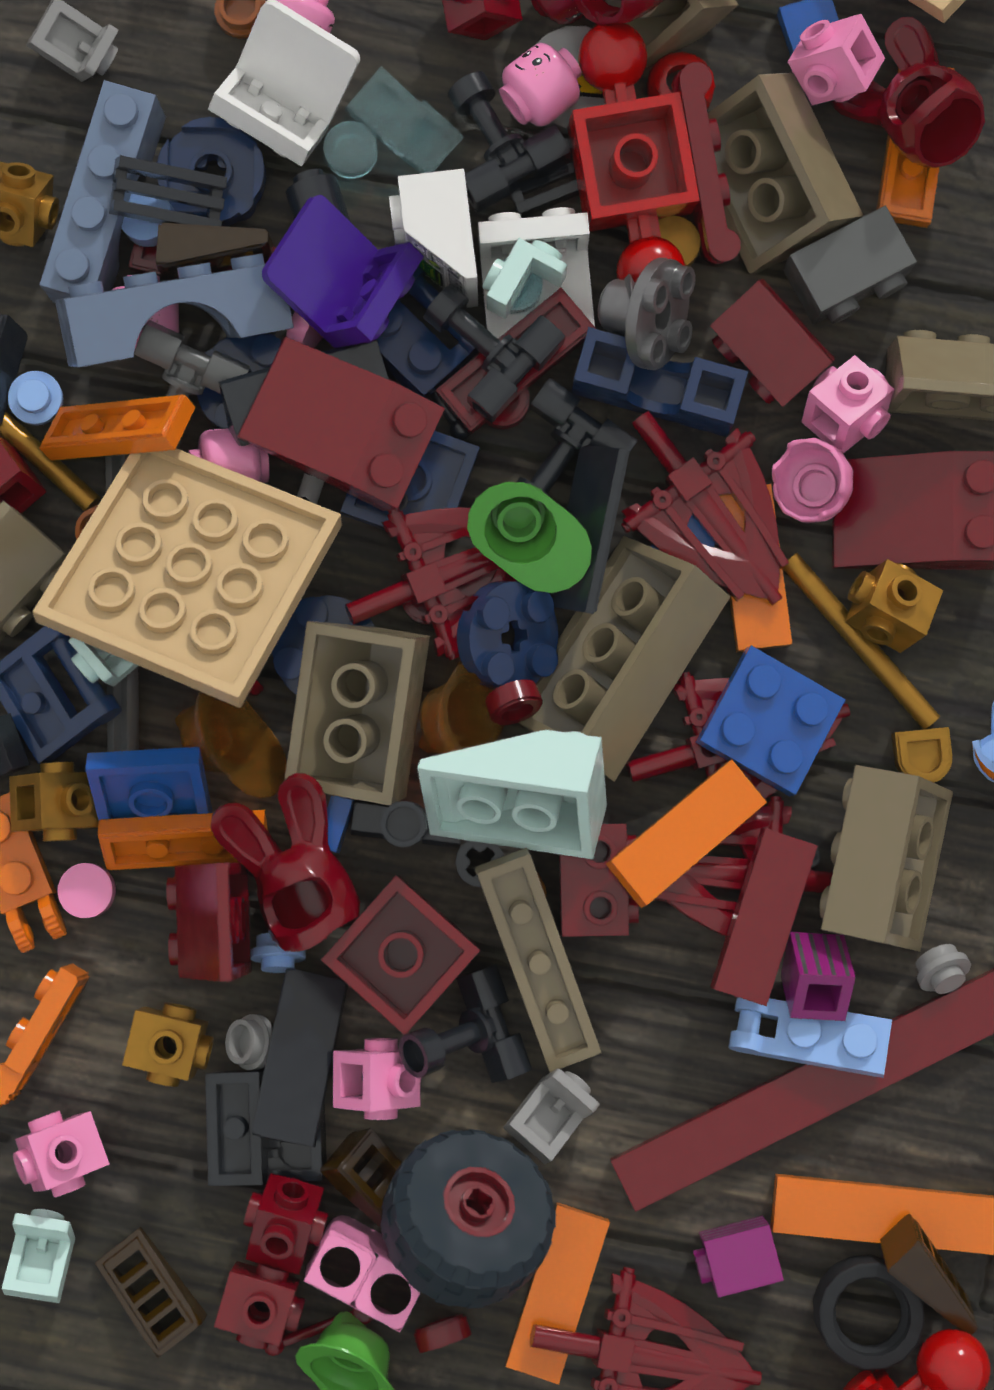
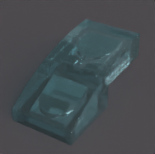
[344,66,464,173]

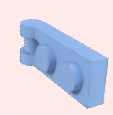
[728,997,892,1078]

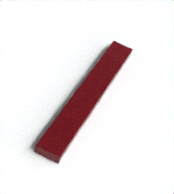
[610,968,994,1212]

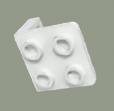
[208,0,360,167]
[478,207,595,338]

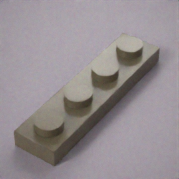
[474,848,602,1072]

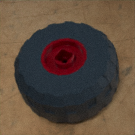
[381,1129,556,1309]

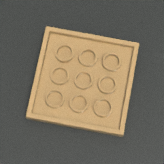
[32,448,342,708]

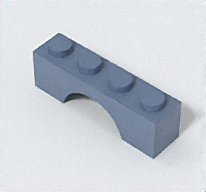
[40,80,166,303]
[55,253,294,367]

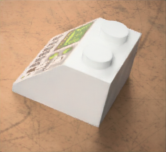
[389,169,478,308]

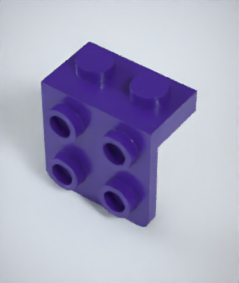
[262,195,424,348]

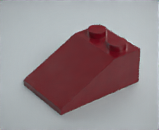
[237,337,445,511]
[832,451,994,570]
[166,863,252,982]

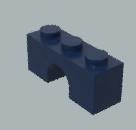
[572,327,748,437]

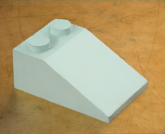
[417,730,607,859]

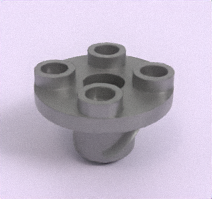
[598,257,695,370]

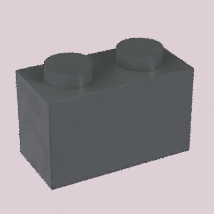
[783,205,917,325]

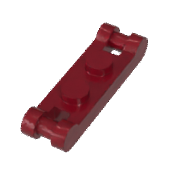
[672,62,741,264]

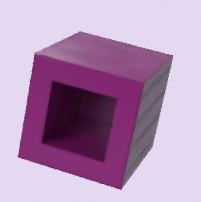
[781,932,856,1021]
[693,1216,784,1298]

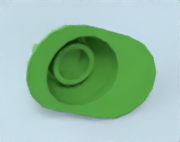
[467,482,592,593]
[295,1311,394,1390]

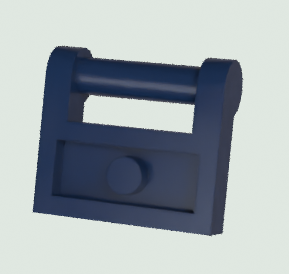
[376,265,479,399]
[0,626,122,764]

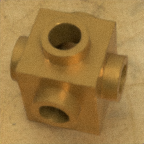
[0,161,59,247]
[845,559,943,653]
[9,762,99,841]
[122,1002,214,1087]

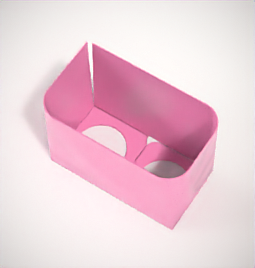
[304,1215,420,1332]

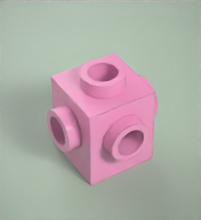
[788,14,885,106]
[801,355,895,453]
[333,1038,421,1120]
[13,1110,109,1197]

